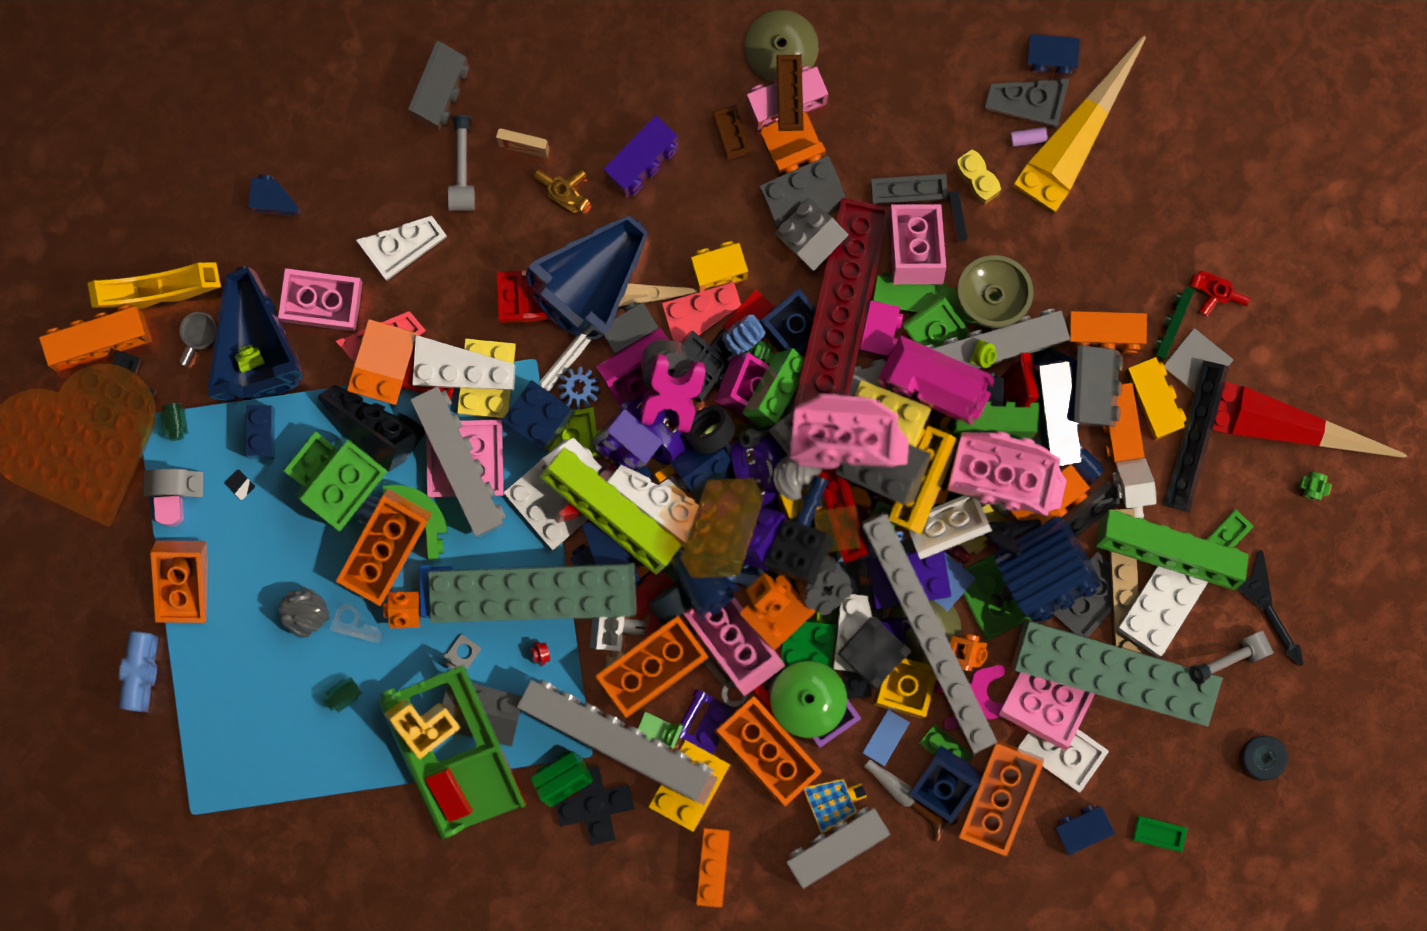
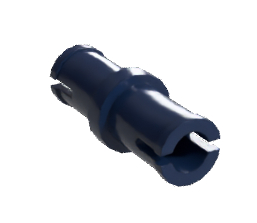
[794,475,829,527]

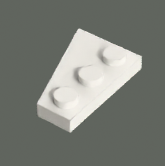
[357,216,447,281]
[833,594,872,672]

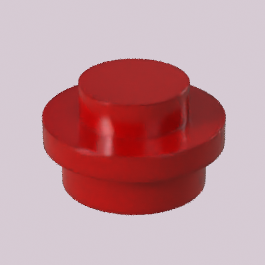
[530,641,550,667]

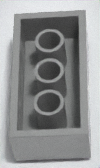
[786,807,891,888]

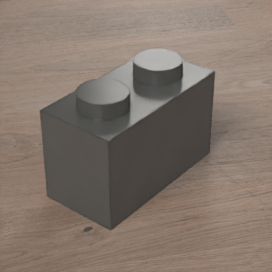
[604,302,658,354]

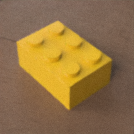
[649,740,730,832]

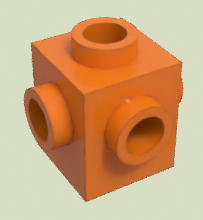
[746,573,792,618]
[383,592,421,628]
[950,633,988,671]

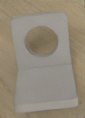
[443,635,481,670]

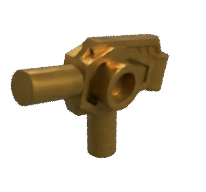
[533,168,590,214]

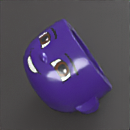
[619,394,692,465]
[731,428,787,511]

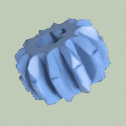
[722,315,765,356]
[557,367,600,410]

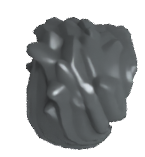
[278,586,330,638]

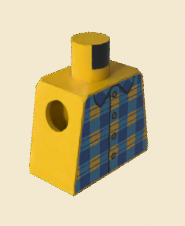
[803,779,867,833]

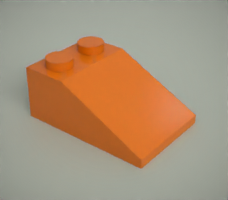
[347,319,417,406]
[151,541,208,623]

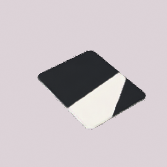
[225,470,255,500]

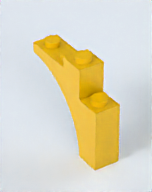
[88,263,221,309]

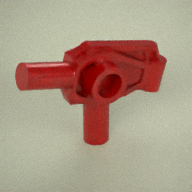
[1189,270,1251,317]

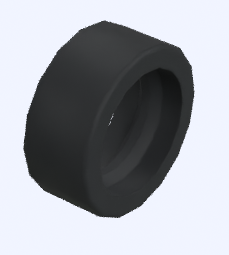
[684,405,735,454]

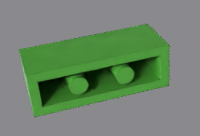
[742,348,805,428]

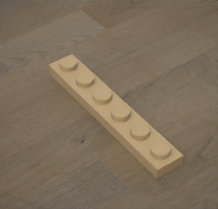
[1107,508,1141,653]

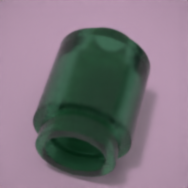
[160,403,188,441]
[323,677,362,713]

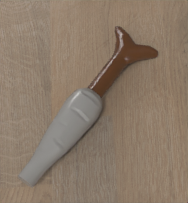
[864,759,958,842]

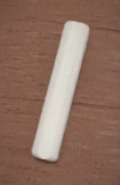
[539,334,591,391]

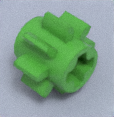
[746,341,776,365]
[1299,471,1332,501]

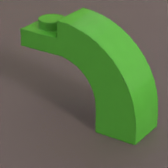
[383,485,449,561]

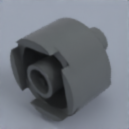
[641,339,691,390]
[792,554,853,615]

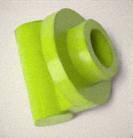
[969,339,997,368]
[235,345,265,374]

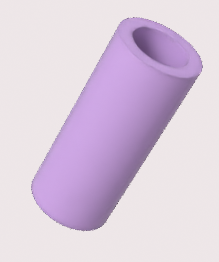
[1010,127,1047,147]

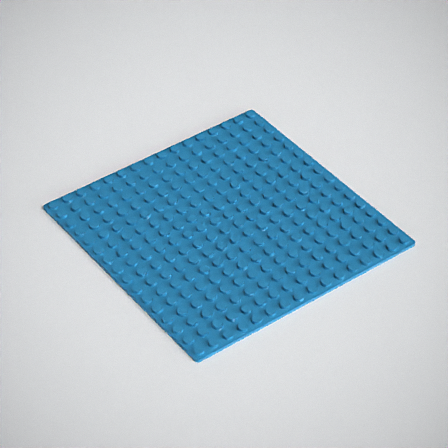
[139,359,593,815]

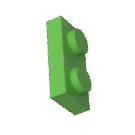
[919,724,974,763]

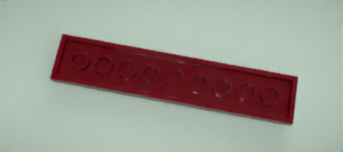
[790,198,891,427]

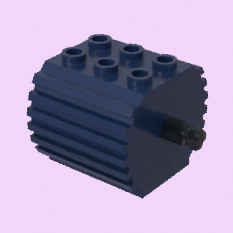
[992,516,1102,623]

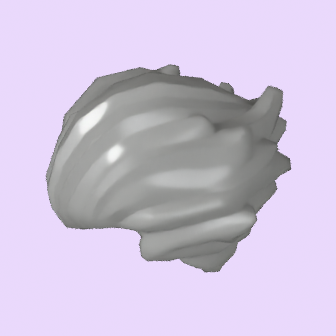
[773,448,822,500]

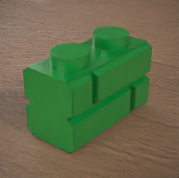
[531,751,593,807]

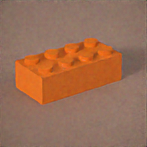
[39,304,152,372]
[336,489,432,606]
[596,616,709,719]
[713,696,822,807]
[959,740,1044,857]

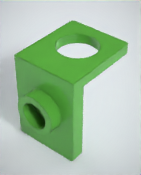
[637,712,683,749]

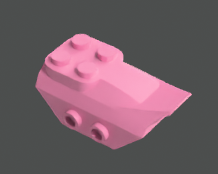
[790,394,909,468]
[948,432,1067,516]

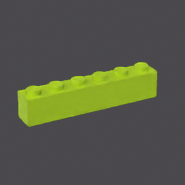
[539,447,681,574]

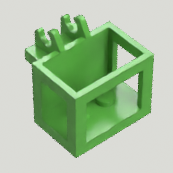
[283,431,388,531]

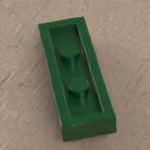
[1152,287,1195,362]

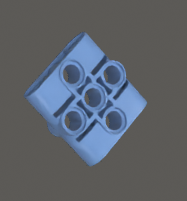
[118,631,159,713]

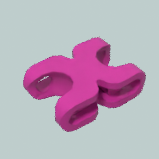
[639,353,705,433]
[933,665,1005,730]

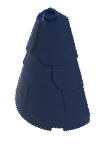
[526,215,648,340]
[208,266,303,401]

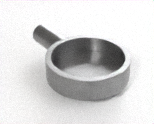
[178,312,218,367]

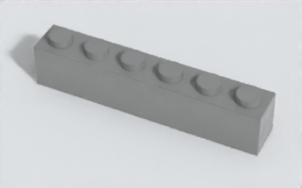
[410,387,506,538]

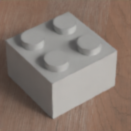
[774,198,849,271]

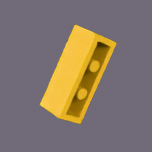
[1125,357,1186,441]

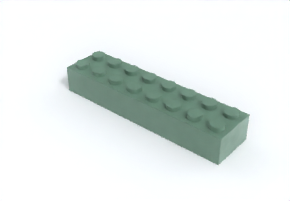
[428,563,637,623]
[1010,619,1223,726]

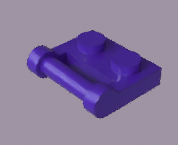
[679,689,736,755]

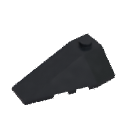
[318,385,426,472]

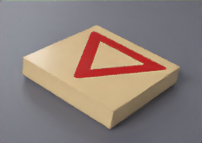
[496,128,549,158]

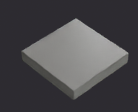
[1164,328,1233,393]

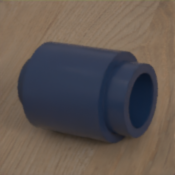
[1067,448,1105,485]

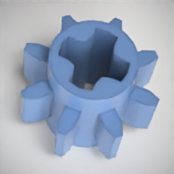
[353,495,379,525]

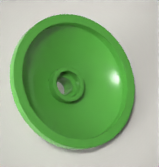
[770,661,847,738]

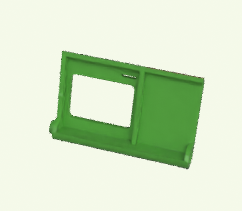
[377,665,527,840]

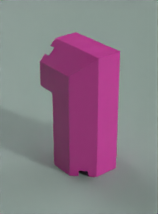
[878,335,994,425]

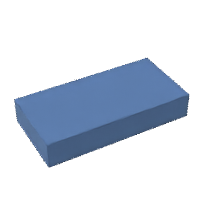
[862,710,910,766]

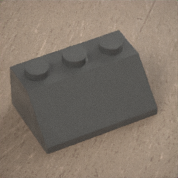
[408,41,470,130]
[759,155,846,230]
[1074,346,1123,427]
[837,443,931,504]
[442,683,523,747]

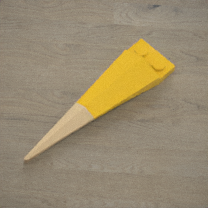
[1013,36,1145,214]

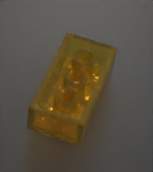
[681,478,764,578]

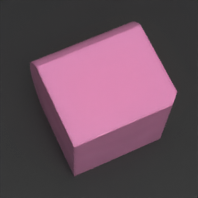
[154,496,184,527]

